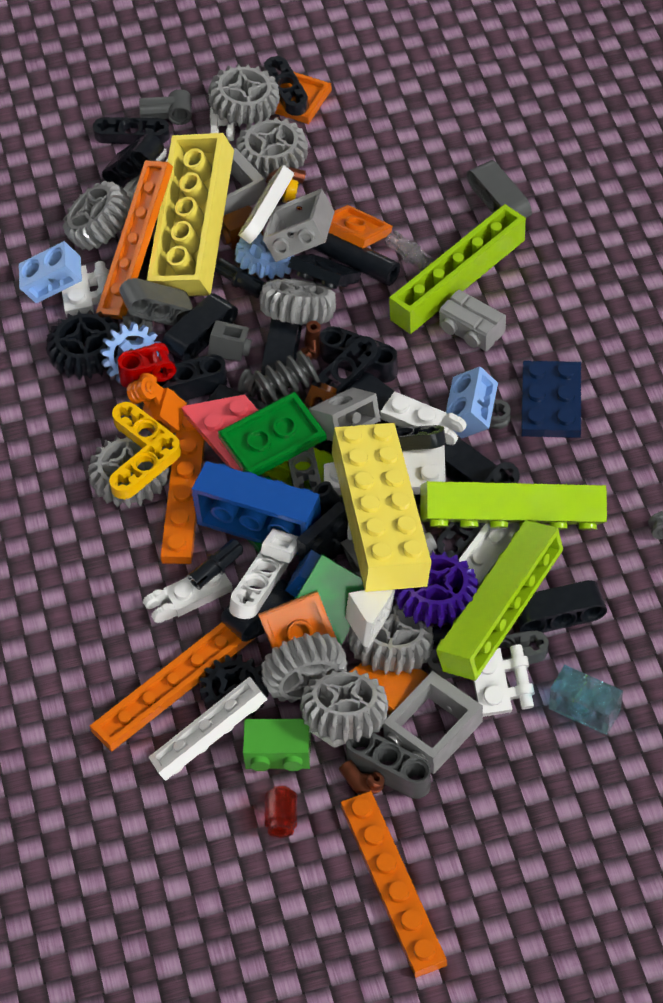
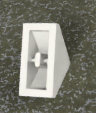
[345,590,395,648]

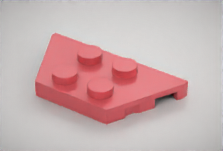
[182,394,258,471]

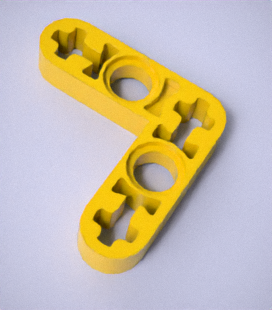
[109,402,181,499]

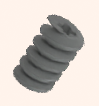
[254,351,320,406]

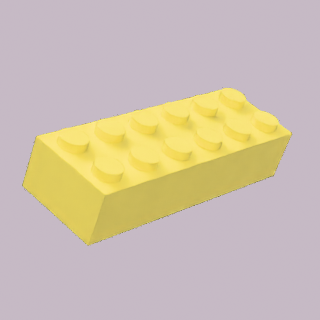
[147,133,234,296]
[332,423,432,592]

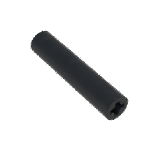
[290,233,401,286]

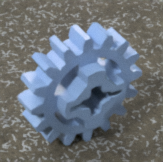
[234,233,294,280]
[100,322,161,384]

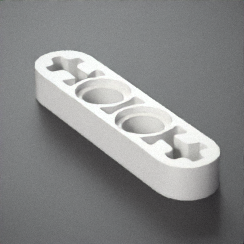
[238,165,294,244]
[229,551,289,619]

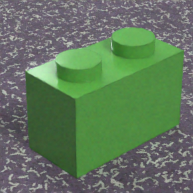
[243,719,311,771]

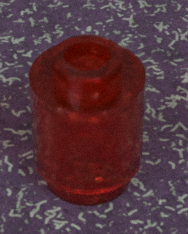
[264,786,298,838]

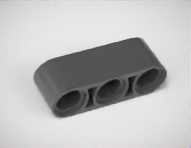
[467,160,532,218]
[119,278,194,326]
[346,733,431,799]

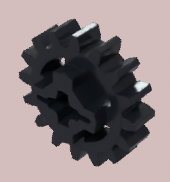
[200,655,269,716]

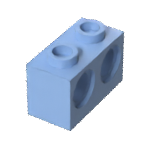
[19,241,82,303]
[446,366,498,438]

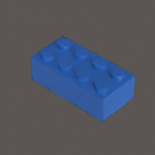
[192,461,322,555]

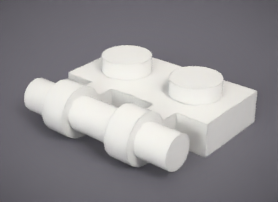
[62,261,109,318]
[473,644,535,717]

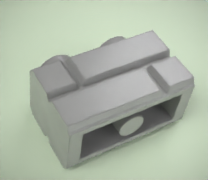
[439,289,506,352]

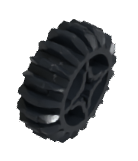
[46,310,120,380]

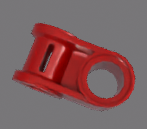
[117,343,176,388]

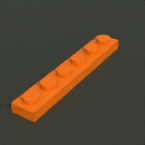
[96,160,173,320]
[160,416,206,564]
[90,622,255,752]
[341,791,447,978]

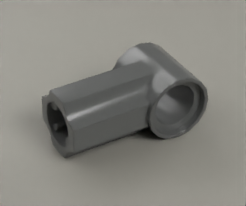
[139,89,192,125]

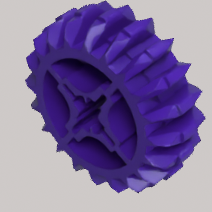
[394,550,479,629]

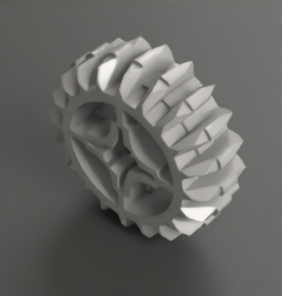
[208,64,280,127]
[236,117,308,179]
[62,181,131,251]
[259,278,336,325]
[88,434,169,508]
[348,604,434,676]
[261,632,347,703]
[300,668,388,744]

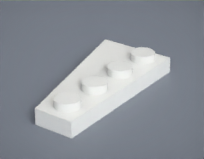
[324,445,446,495]

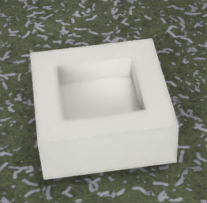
[260,528,298,563]

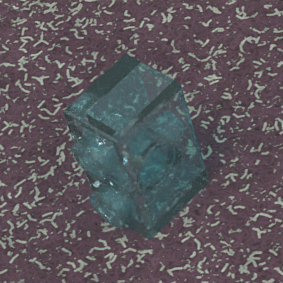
[549,665,623,735]

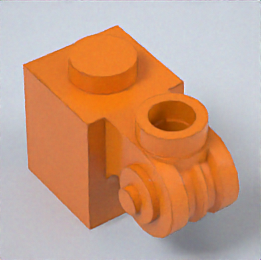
[127,373,187,434]

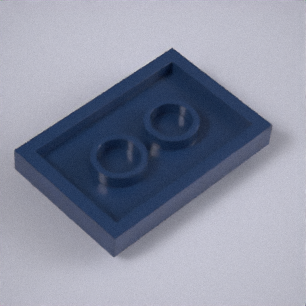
[521,361,581,438]

